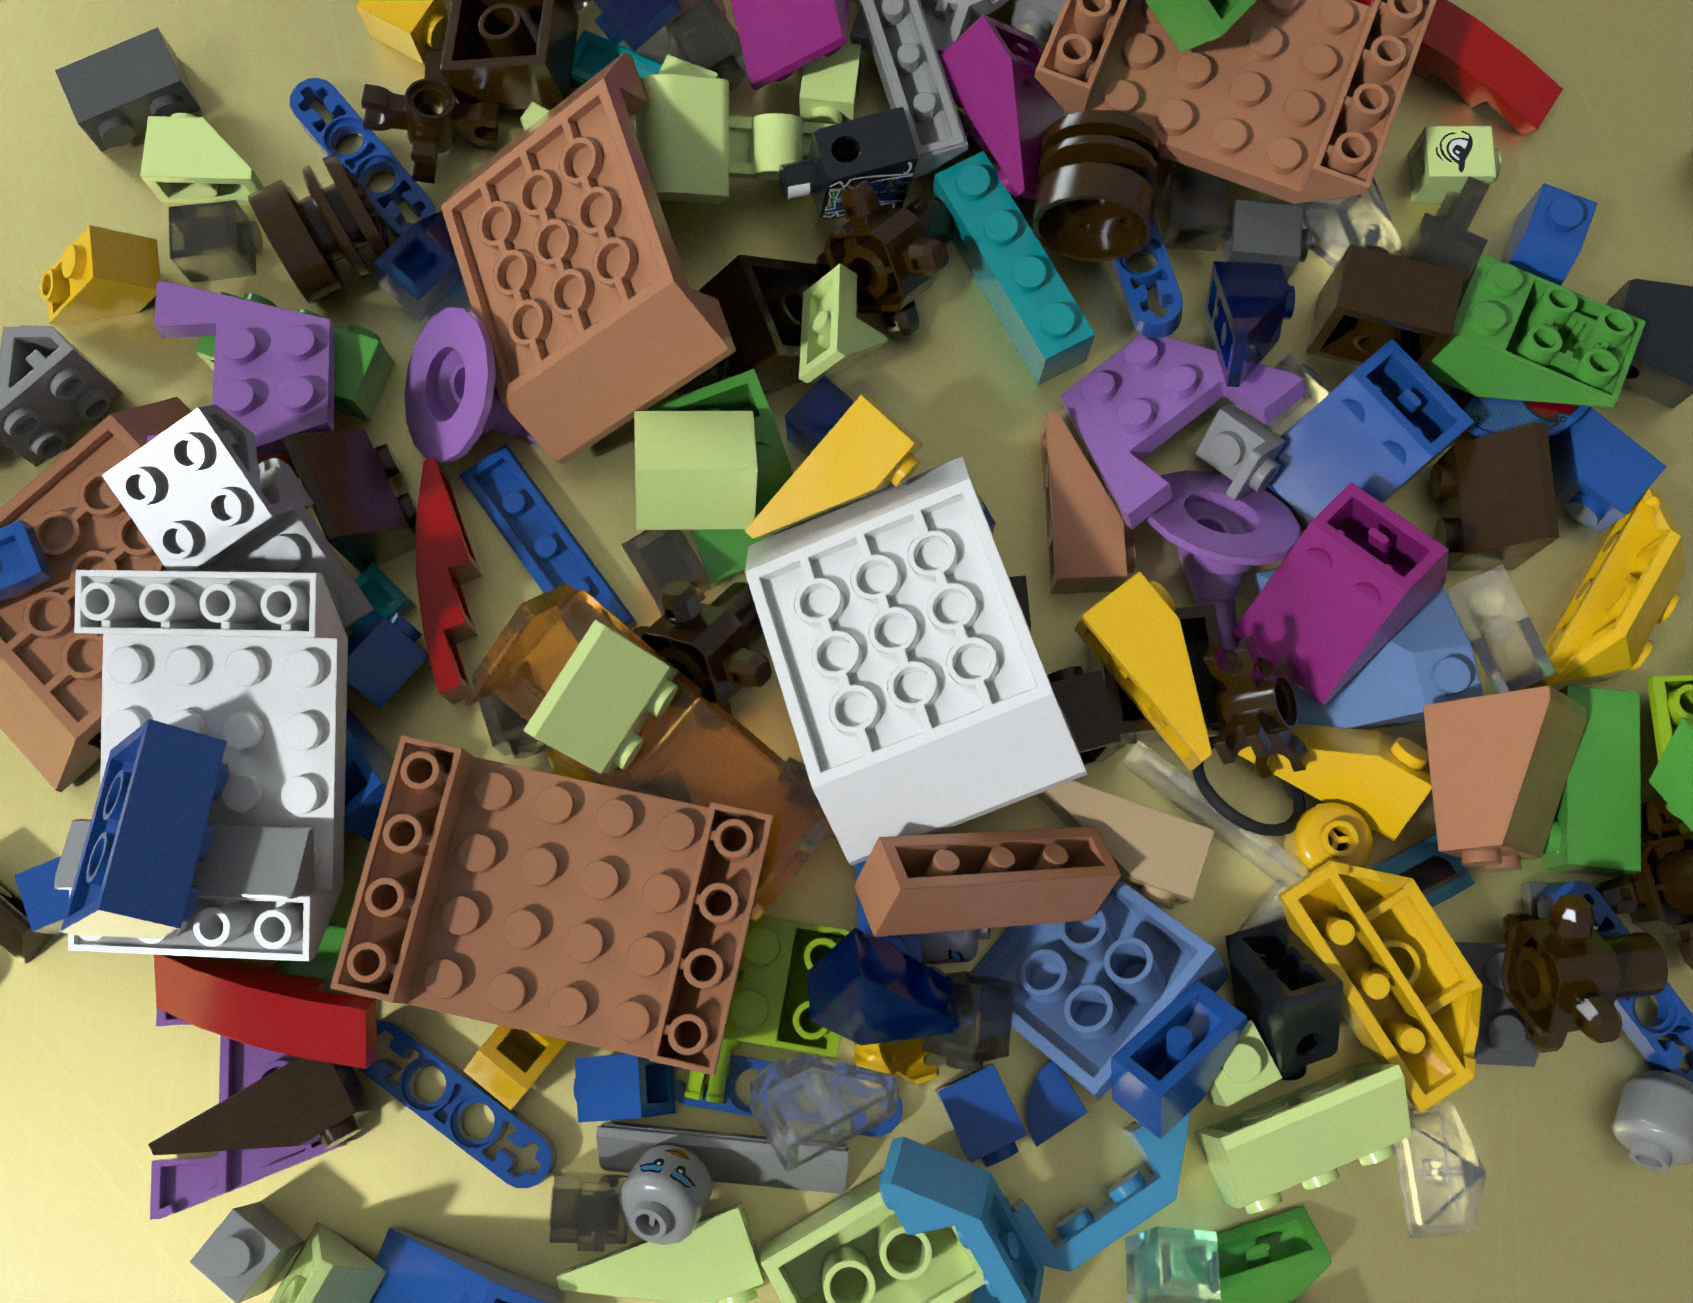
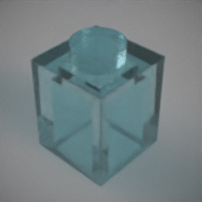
[1125,1226,1221,1303]

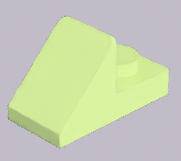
[799,263,888,384]

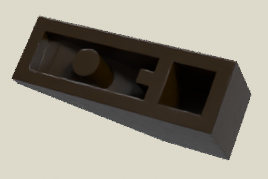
[148,1057,374,1156]

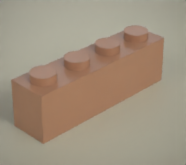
[854,826,1121,937]

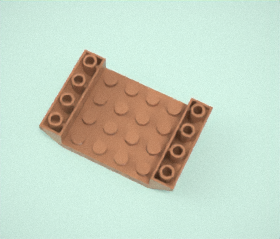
[1034,0,1437,204]
[441,52,736,464]
[0,397,192,792]
[330,735,774,1075]

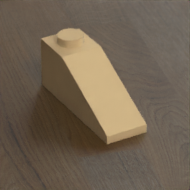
[1036,780,1215,909]

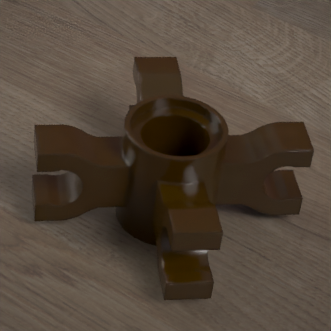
[361,50,499,184]
[1203,635,1310,778]

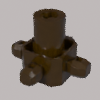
[816,181,954,337]
[626,580,772,731]
[1594,798,1693,969]
[1500,894,1668,1053]

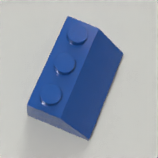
[60,719,229,939]

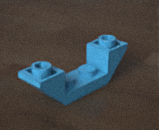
[1005,1111,1191,1272]
[879,1137,1044,1303]

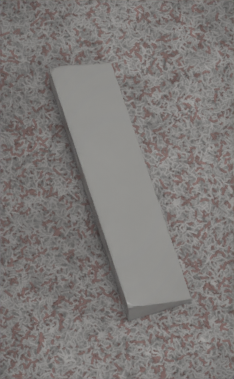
[855,0,968,179]
[54,819,314,899]
[596,1121,849,1194]

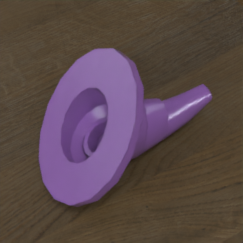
[404,307,540,463]
[1147,470,1300,652]

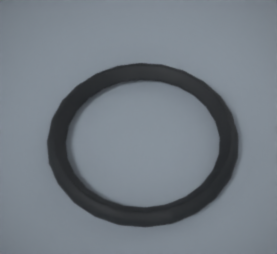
[1192,736,1306,837]

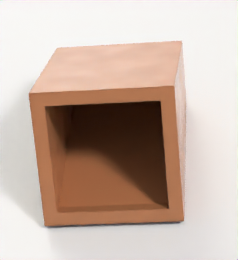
[1423,686,1587,873]

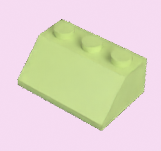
[1195,1063,1412,1214]
[760,1175,985,1303]

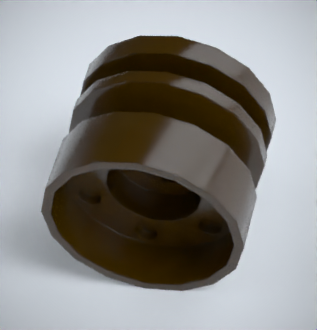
[1033,110,1161,262]
[247,153,395,304]

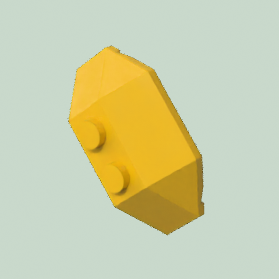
[1518,488,1685,690]
[1277,860,1483,1113]

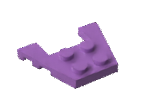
[147,281,336,458]
[1060,334,1306,529]
[150,1008,347,1220]

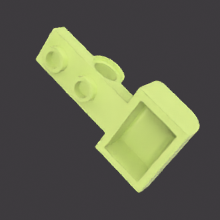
[636,74,835,204]

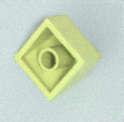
[523,620,678,775]

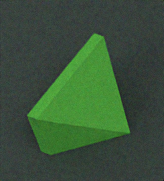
[1186,1206,1332,1303]

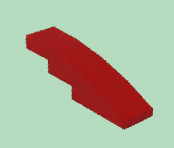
[1353,0,1563,136]
[416,457,482,704]
[154,954,377,1069]

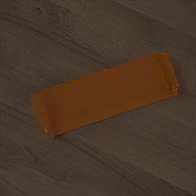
[465,583,833,923]

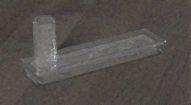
[1119,740,1312,932]

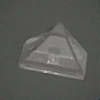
[1394,1104,1486,1239]

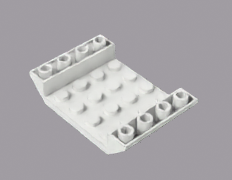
[745,456,1088,866]
[68,570,348,961]

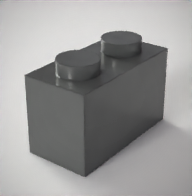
[55,27,201,152]

